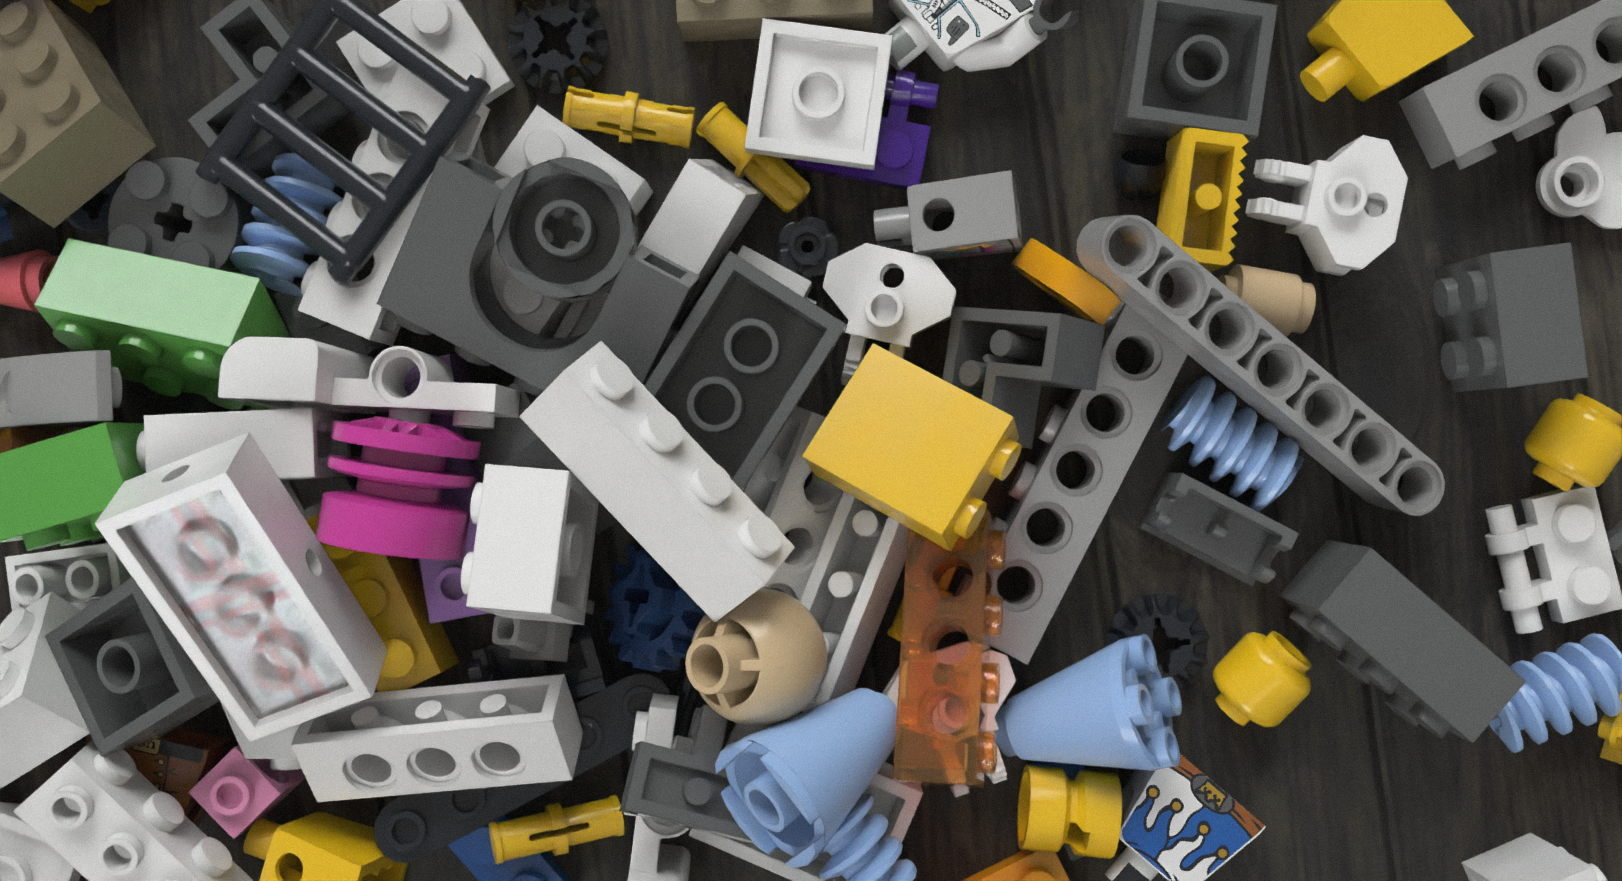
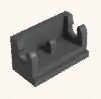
[1138,472,1299,586]

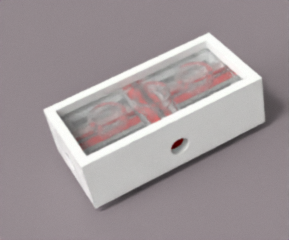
[95,432,388,742]

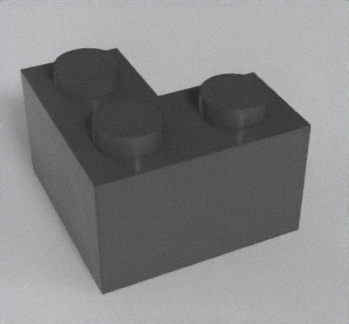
[188,0,351,179]
[943,307,1105,449]

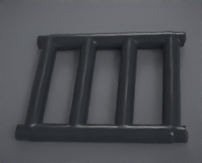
[195,0,491,286]

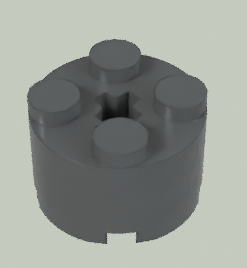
[108,157,257,275]
[492,157,639,302]

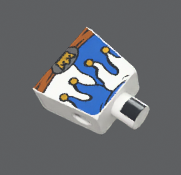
[1105,754,1266,881]

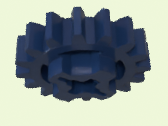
[604,543,706,672]

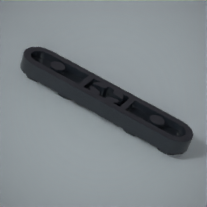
[374,672,671,863]

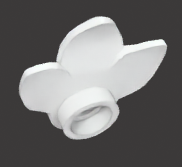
[1536,106,1622,229]

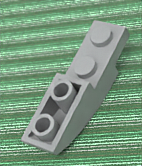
[0,350,122,431]

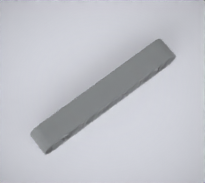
[1076,215,1445,516]

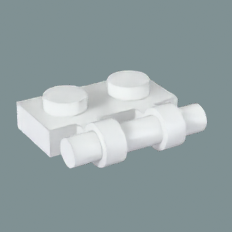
[1485,485,1622,634]

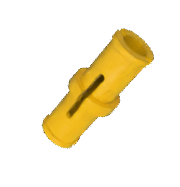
[563,86,695,149]
[489,795,625,864]

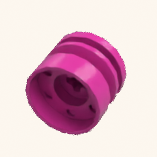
[316,416,481,560]

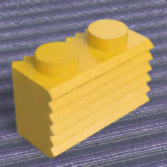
[1156,128,1249,272]

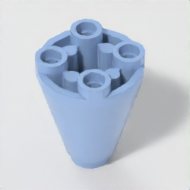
[994,634,1182,771]

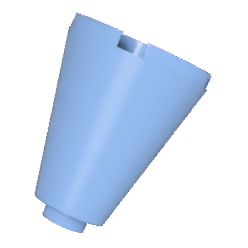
[715,688,902,868]

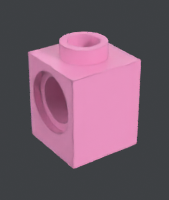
[188,745,306,839]

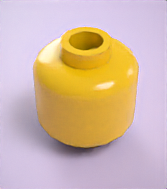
[1524,393,1622,493]
[1213,631,1312,727]

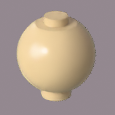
[685,588,827,727]

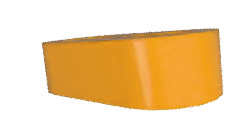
[1011,238,1122,325]

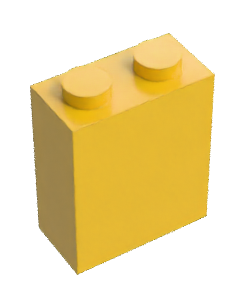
[802,343,1022,552]

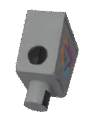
[874,170,1023,260]

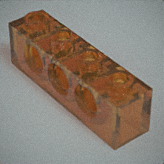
[893,510,1006,788]

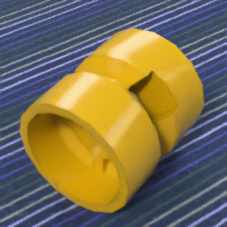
[1017,764,1122,859]

